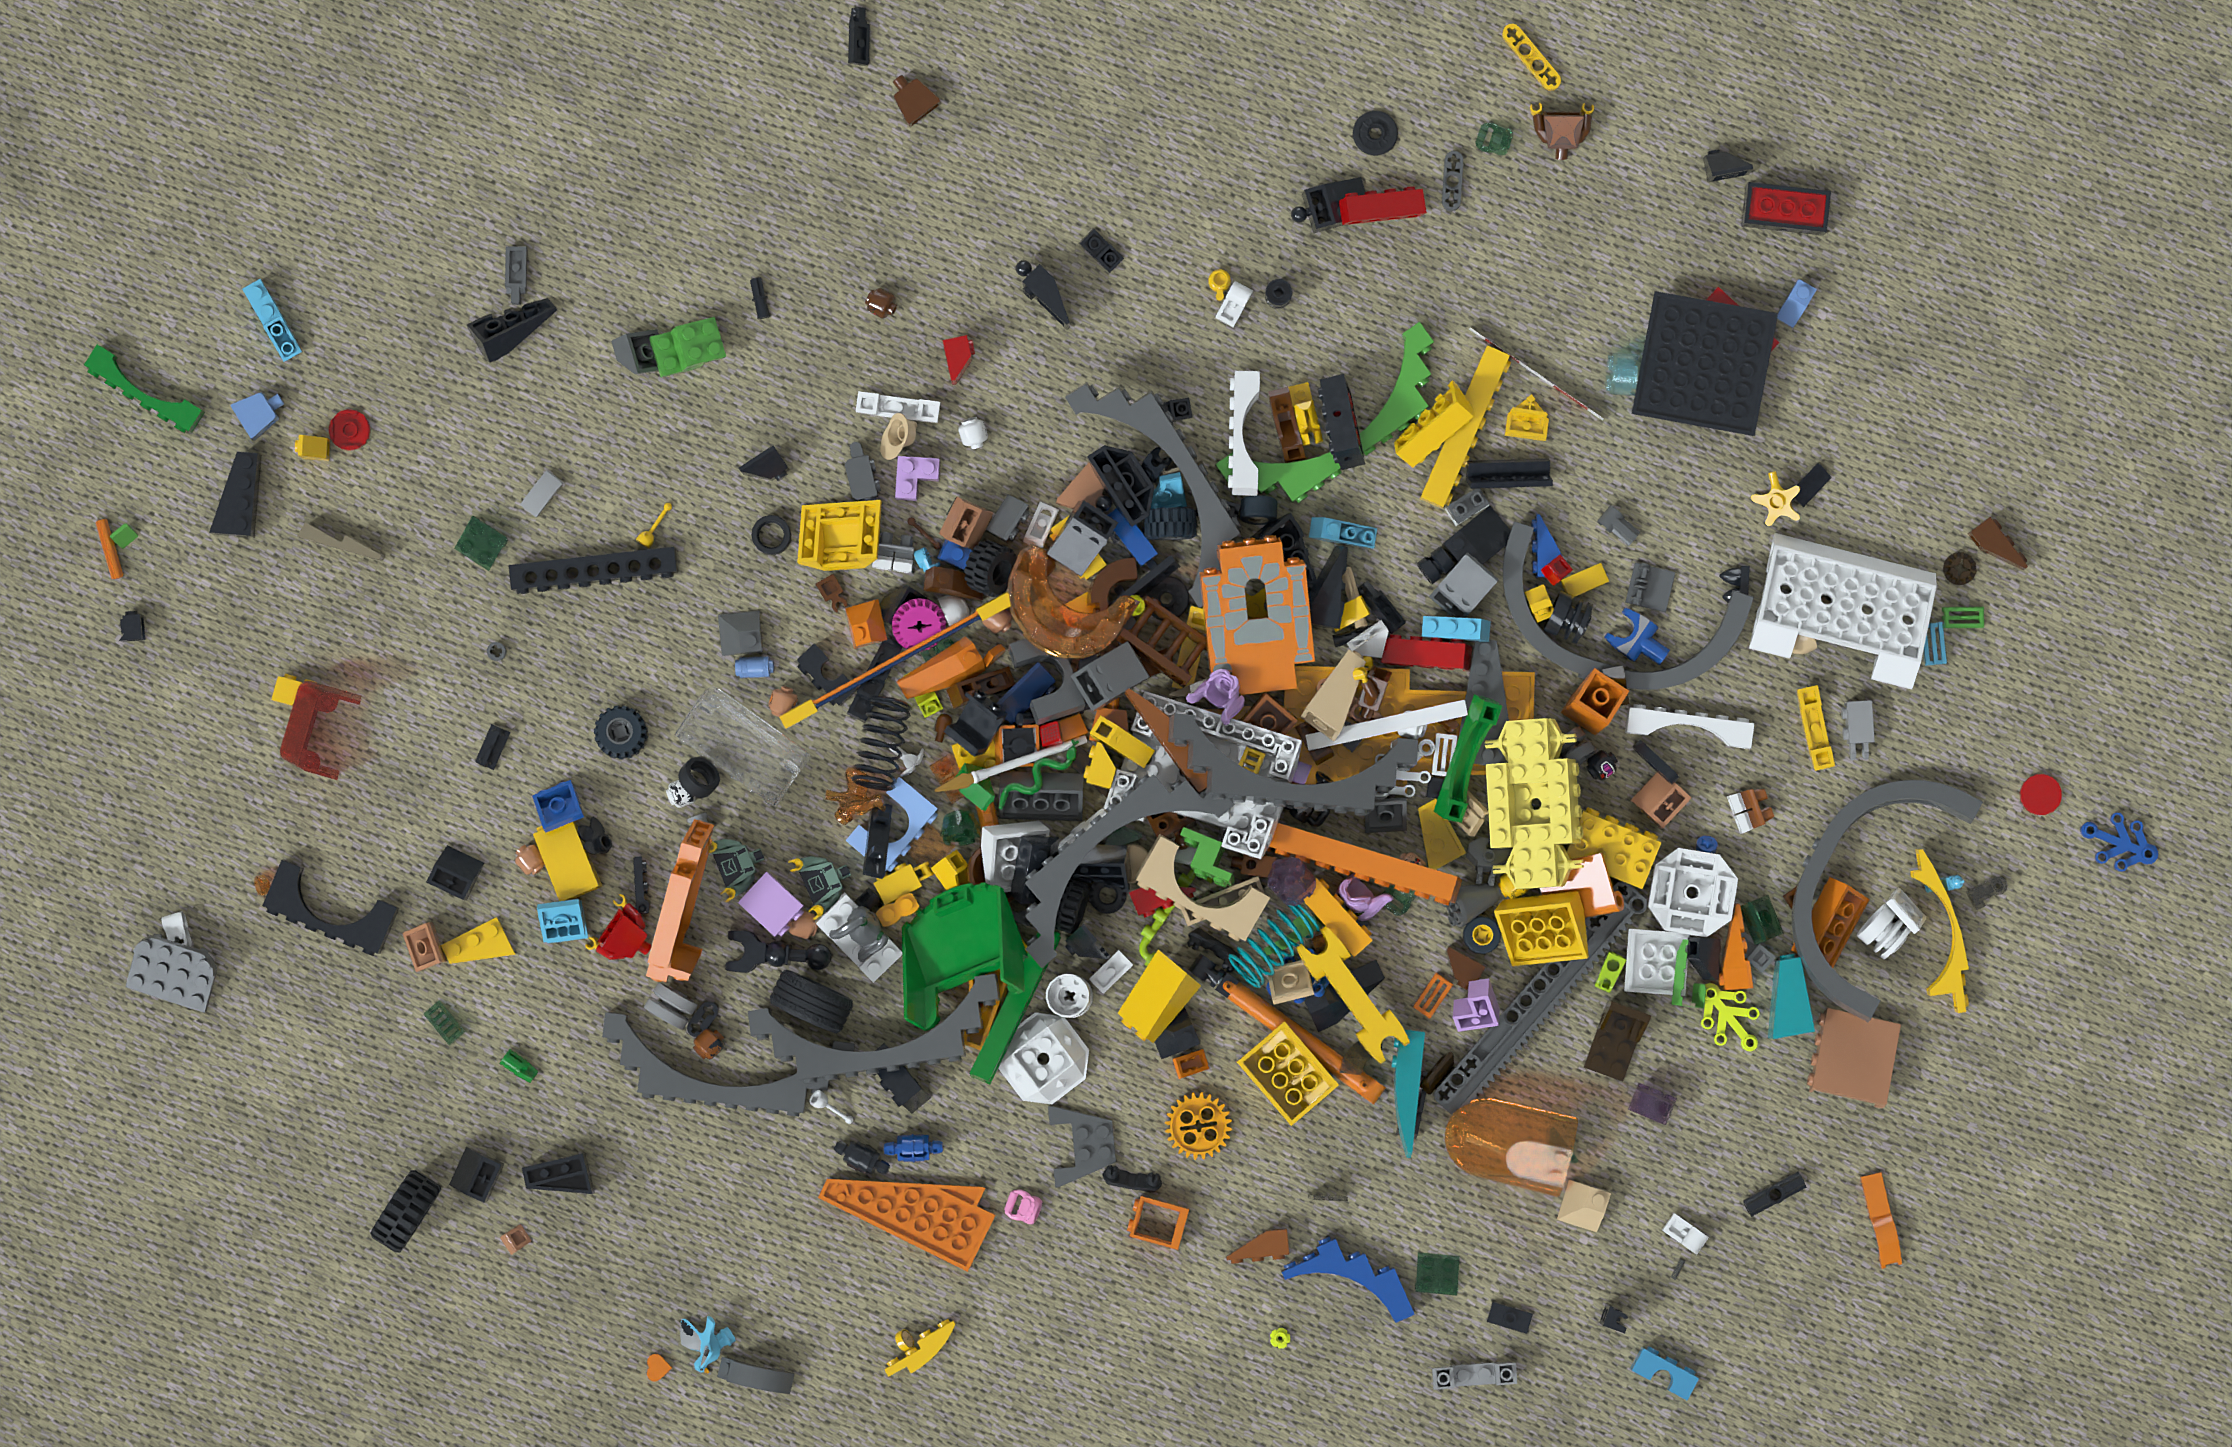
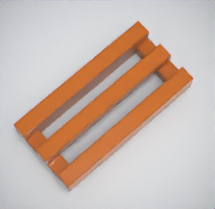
[1413,973,1453,1019]

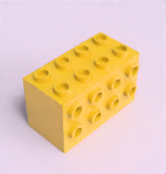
[1565,807,1661,889]

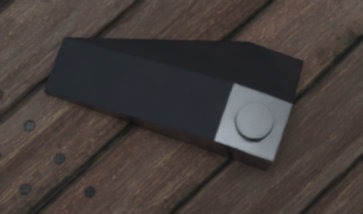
[467,298,557,363]
[1250,513,1317,594]
[1308,546,1348,629]
[1065,924,1111,959]
[1304,960,1385,1032]

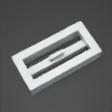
[1431,733,1457,776]

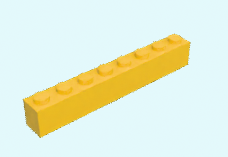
[1420,345,1511,509]

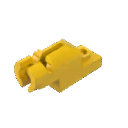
[1288,382,1323,446]

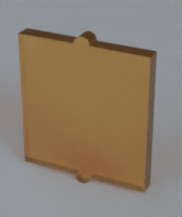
[907,824,955,872]

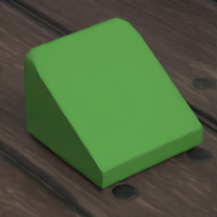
[110,523,138,549]

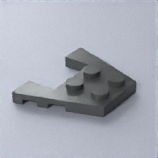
[1048,1106,1116,1188]

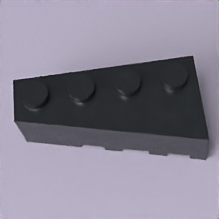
[209,452,262,538]

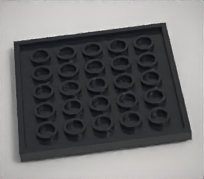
[1631,291,1778,436]

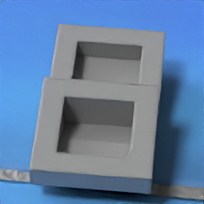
[520,470,564,517]
[1741,932,1775,973]

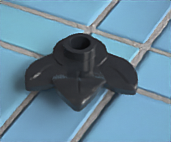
[578,816,612,855]

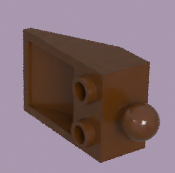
[1146,812,1197,850]

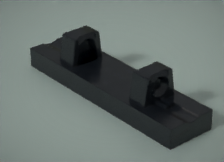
[1108,555,1181,618]
[863,801,893,879]

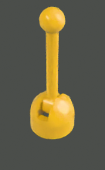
[636,503,672,549]

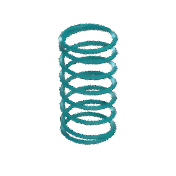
[1229,898,1320,988]

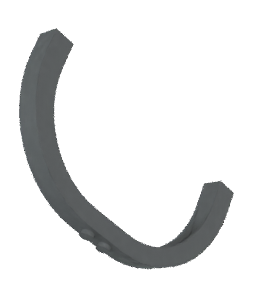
[1503,521,1754,690]
[1792,780,1983,1022]

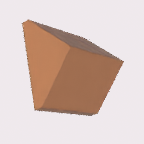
[402,922,447,972]

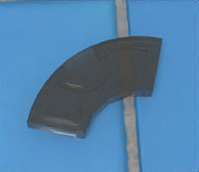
[1340,1041,1382,1075]

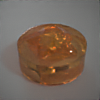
[254,874,270,896]

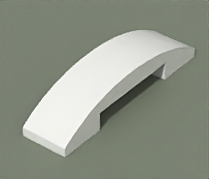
[856,391,941,423]

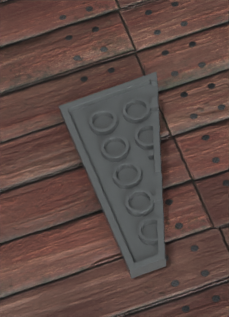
[1458,639,1509,766]

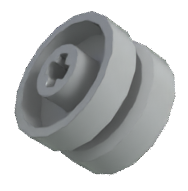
[644,982,698,1030]

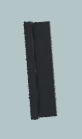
[1466,458,1553,489]

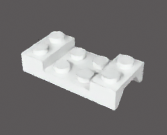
[815,892,902,983]

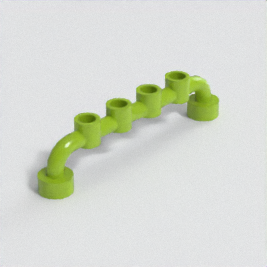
[1139,869,1213,966]

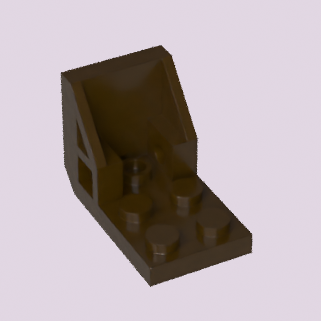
[1583,1001,1651,1082]

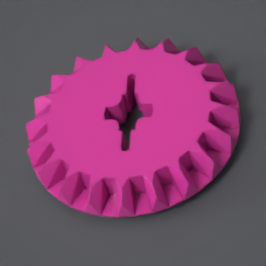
[892,599,946,652]

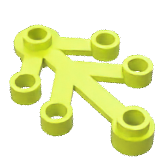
[1701,983,1760,1051]

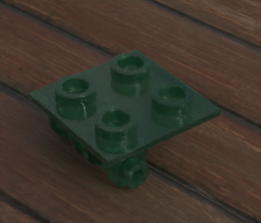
[454,516,508,571]
[1415,1252,1460,1296]

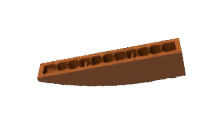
[1125,689,1207,794]

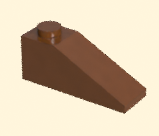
[924,566,984,601]
[946,666,1016,709]

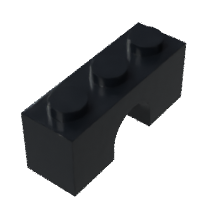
[797,643,858,706]

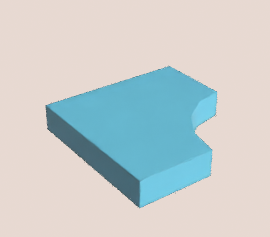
[1150,472,1187,509]

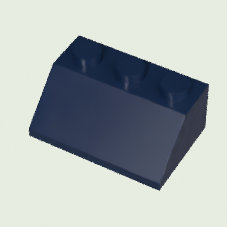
[997,662,1056,725]

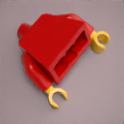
[585,894,652,960]

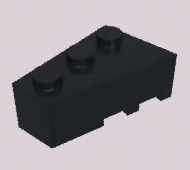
[873,1043,931,1114]

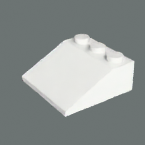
[981,821,1050,892]

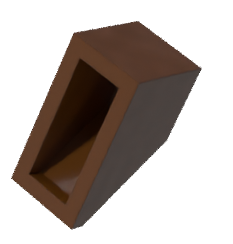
[1446,947,1485,990]

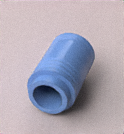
[735,656,774,678]

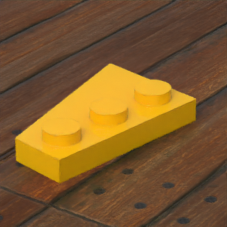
[1418,799,1466,870]

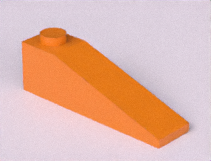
[896,636,986,699]

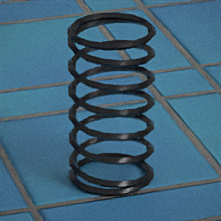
[851,696,912,791]

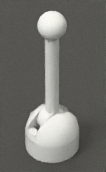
[810,1090,853,1124]

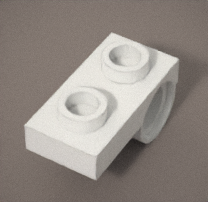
[1215,281,1253,328]
[1662,1213,1709,1255]

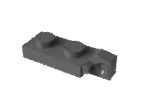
[505,247,527,305]

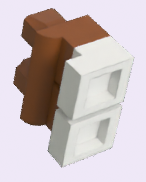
[1727,788,1774,834]

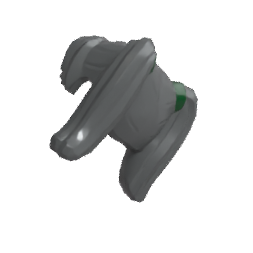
[829,906,888,962]

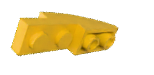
[884,1319,956,1377]

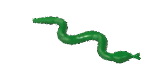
[999,740,1079,809]

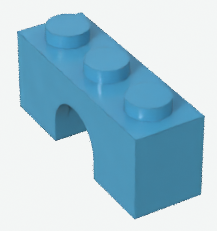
[1630,1346,1699,1400]

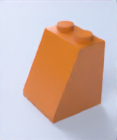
[1561,668,1629,735]

